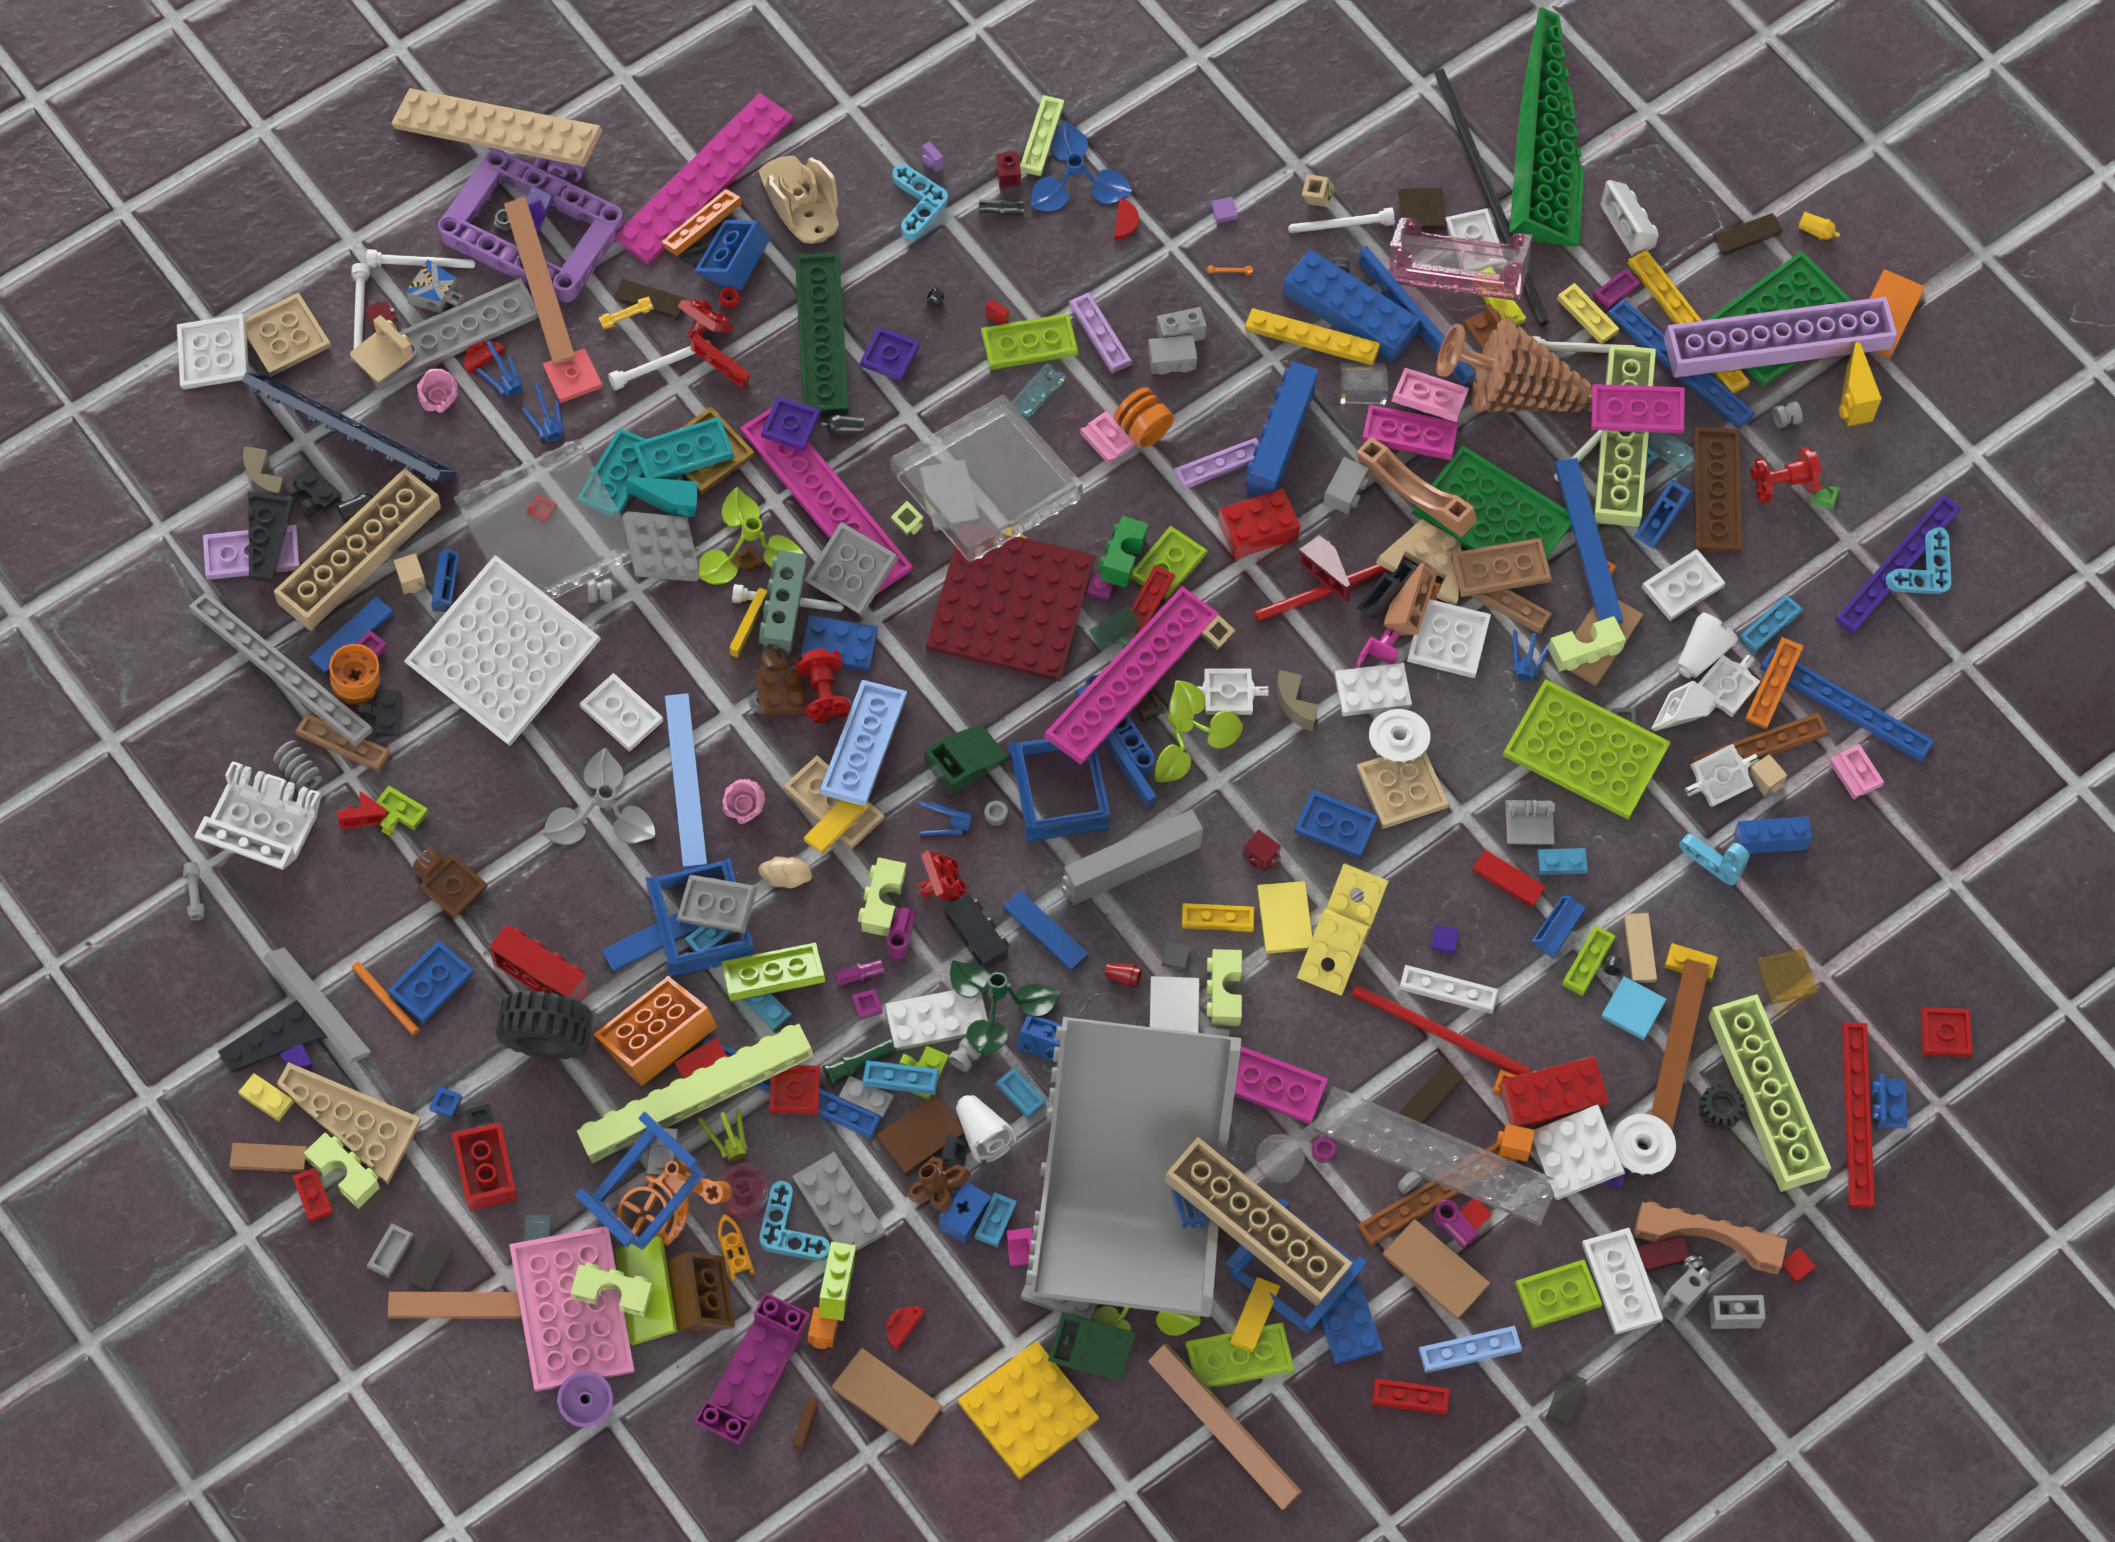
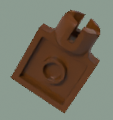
[753,648,807,715]
[413,848,488,920]

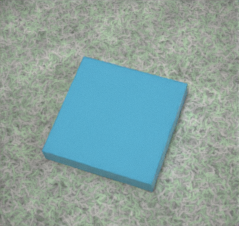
[1601,976,1666,1040]

